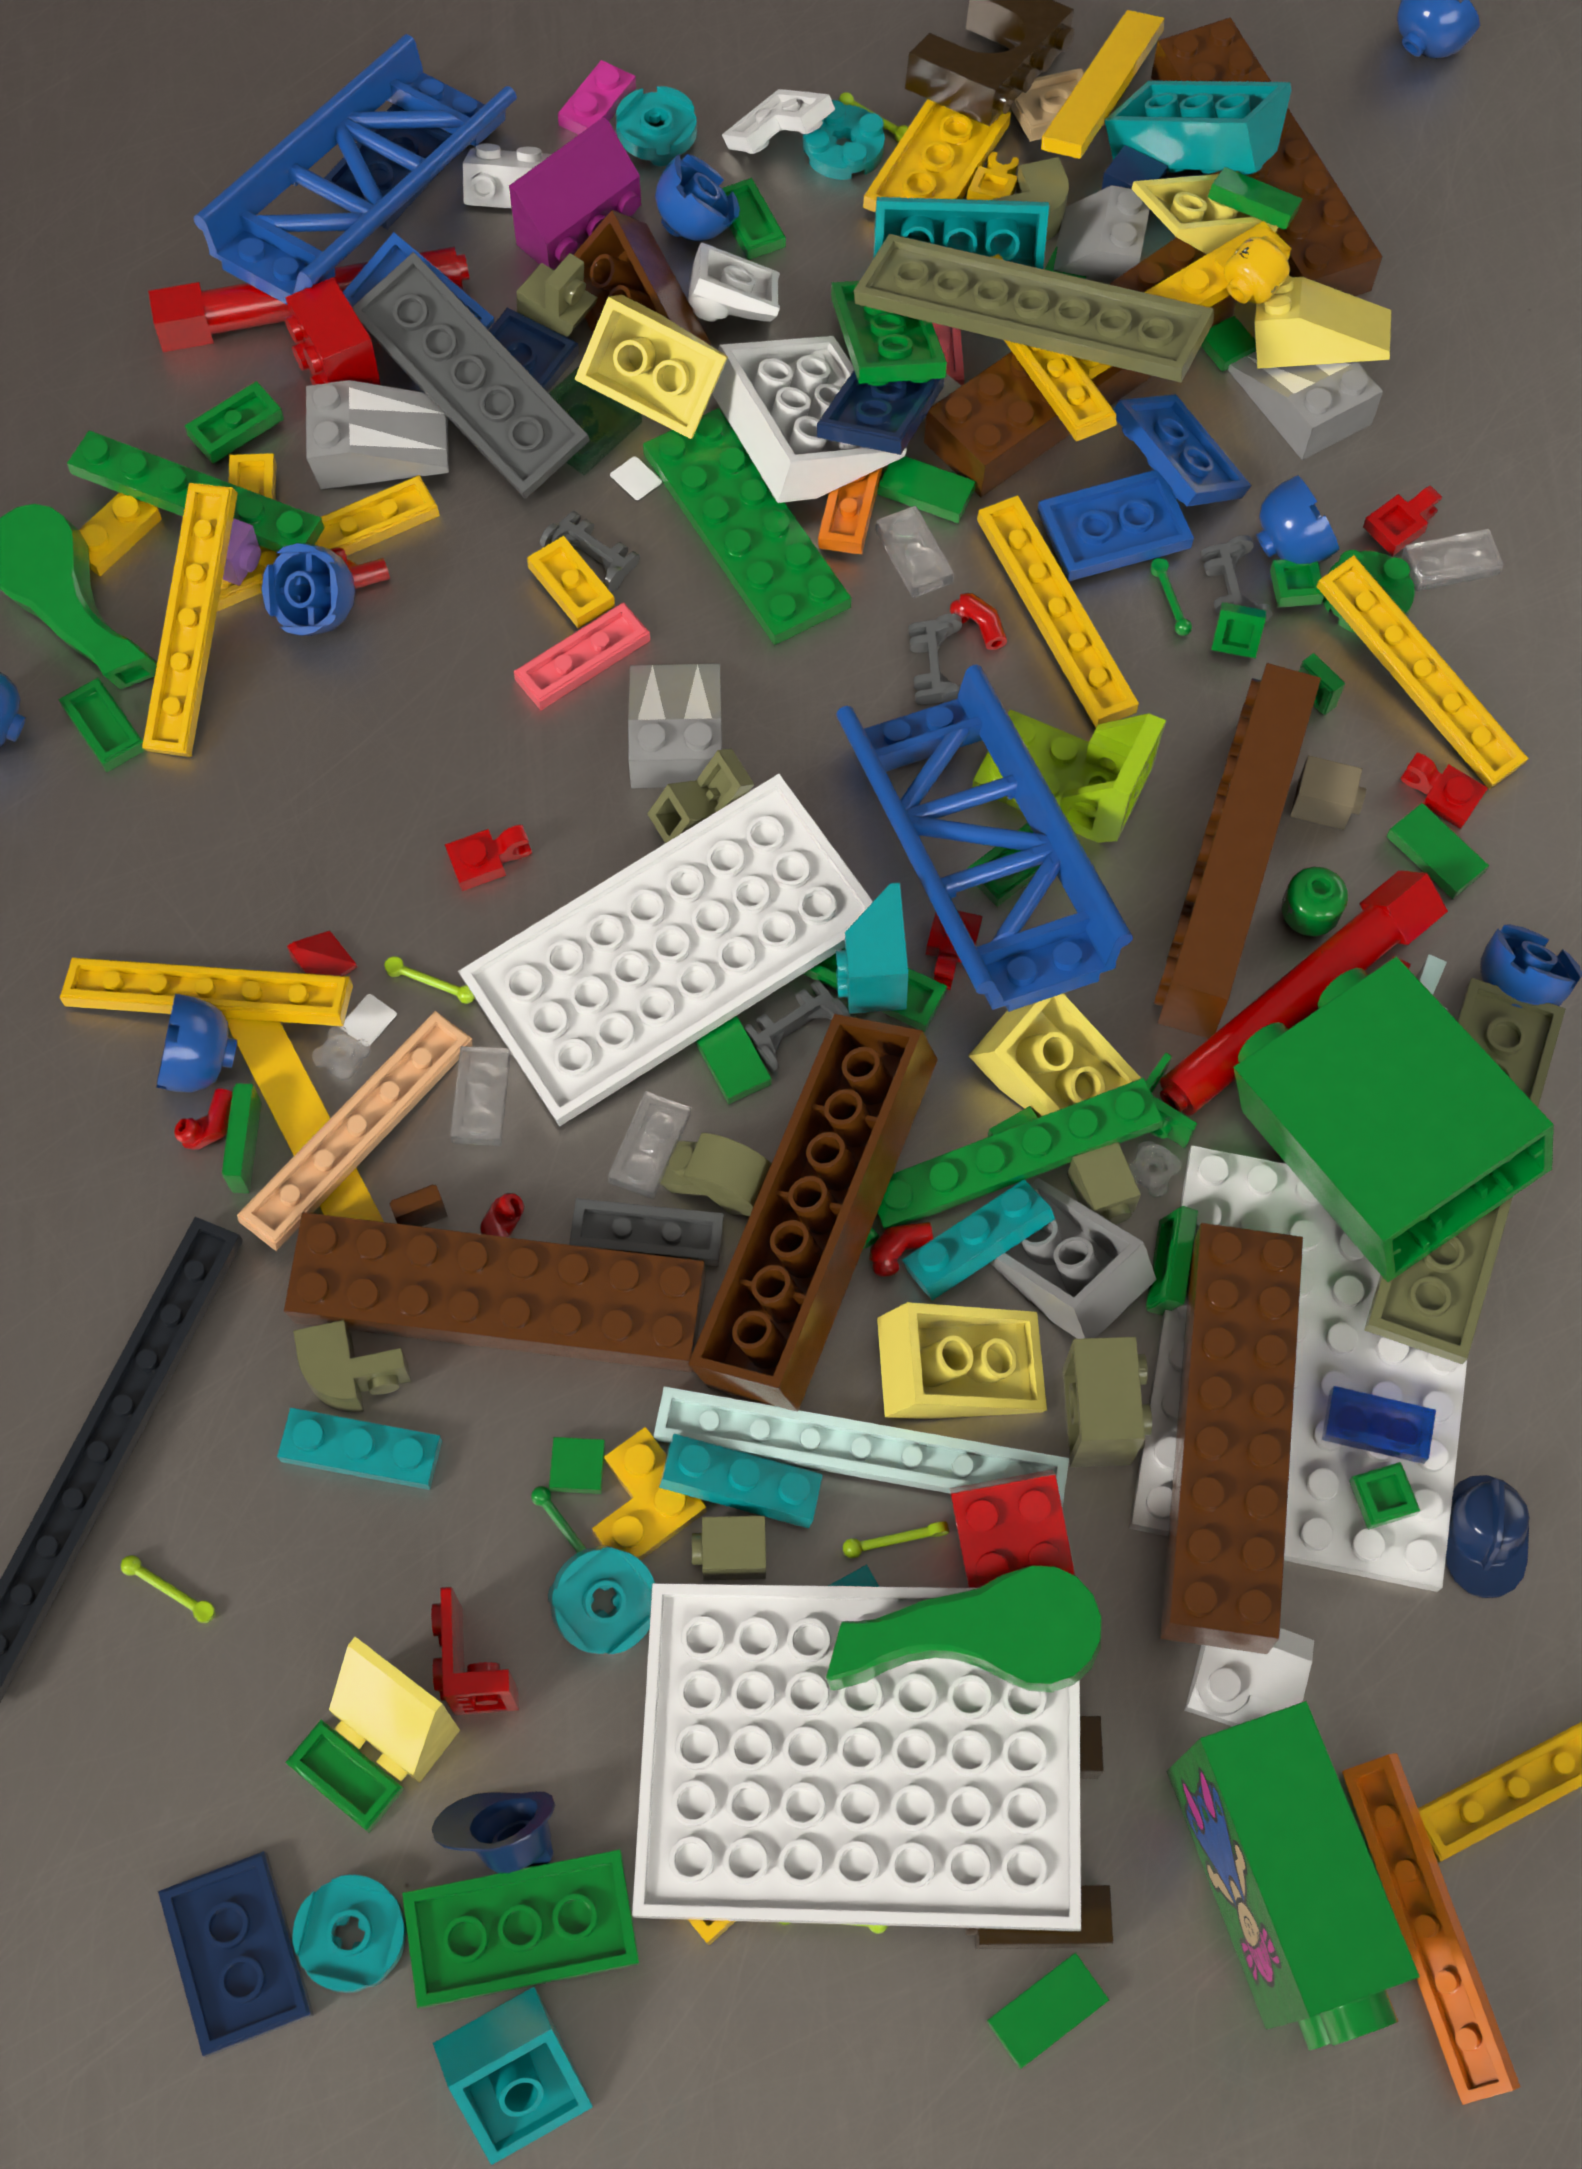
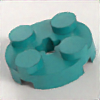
[616,86,697,166]
[803,100,885,180]
[548,1545,655,1654]
[292,1875,407,1993]

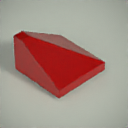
[287,931,357,976]

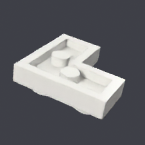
[722,89,835,154]

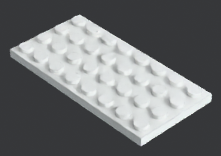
[458,774,873,1127]

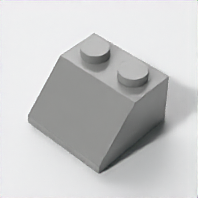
[1053,185,1150,284]

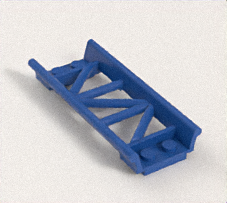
[194,34,517,304]
[836,665,1133,1012]

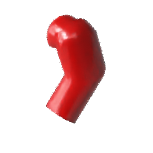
[330,547,390,589]
[950,593,1007,650]
[174,1088,233,1150]
[480,1193,525,1237]
[869,1222,933,1277]

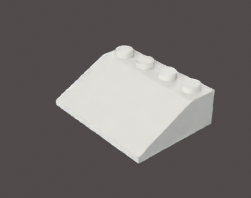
[712,336,907,503]

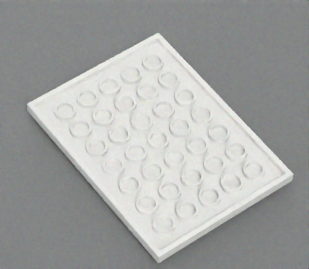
[1129,1146,1467,1592]
[632,1584,1081,1931]

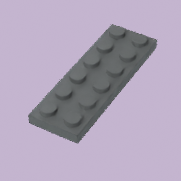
[352,252,590,499]

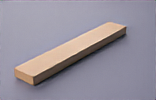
[237,1011,472,1251]

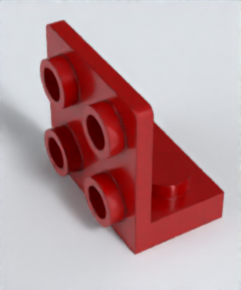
[431,1587,519,1715]

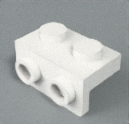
[463,144,552,208]

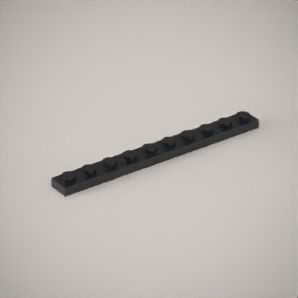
[0,1217,243,1703]

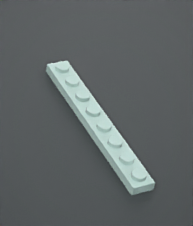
[654,1386,1069,1507]

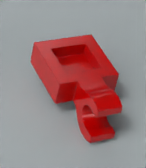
[1363,485,1442,556]
[1400,752,1488,829]
[444,824,532,892]
[925,910,983,991]

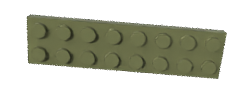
[854,234,1214,383]
[1364,978,1566,1365]

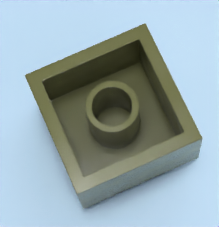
[1062,1337,1152,1467]

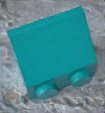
[836,883,908,1014]
[433,1987,593,2165]

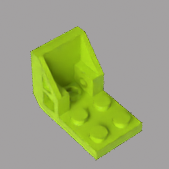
[972,709,1166,843]

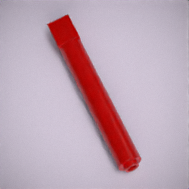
[148,246,470,352]
[1160,870,1448,1116]

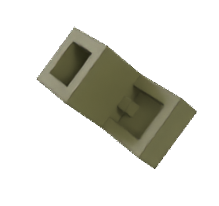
[991,156,1069,241]
[517,253,597,337]
[647,748,754,843]
[660,1133,772,1216]
[293,1320,411,1412]

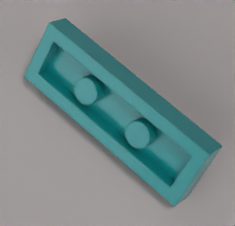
[902,1179,1055,1301]
[277,1408,442,1490]
[659,1434,823,1529]

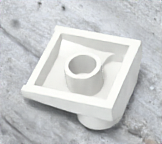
[688,242,780,322]
[1184,1628,1314,1726]

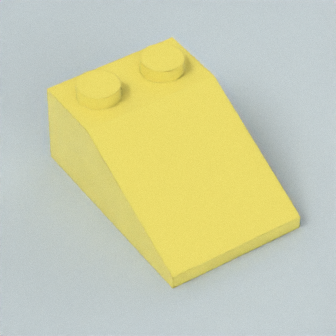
[1131,174,1278,254]
[1255,275,1391,369]
[574,295,728,439]
[968,993,1141,1118]
[877,1302,1047,1419]
[329,1637,460,1783]

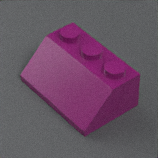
[509,117,642,270]

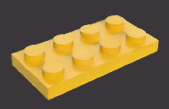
[863,99,1011,212]

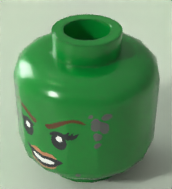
[1281,866,1348,937]

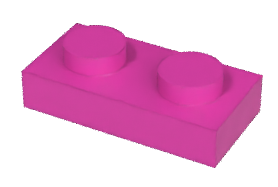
[558,60,636,135]

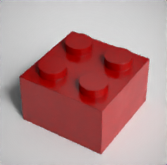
[284,277,381,385]
[950,1469,1075,1588]

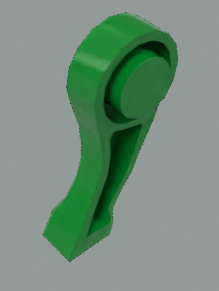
[0,504,157,690]
[826,1566,1101,1693]

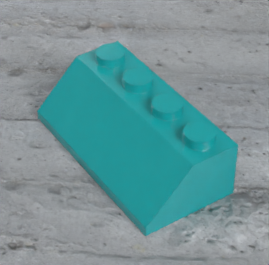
[1104,81,1292,175]
[873,197,1049,269]

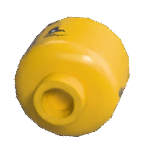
[1224,236,1290,304]

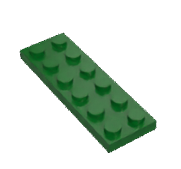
[643,408,852,646]

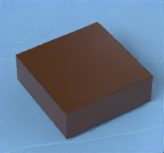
[389,1184,448,1227]

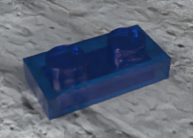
[1322,1386,1436,1464]

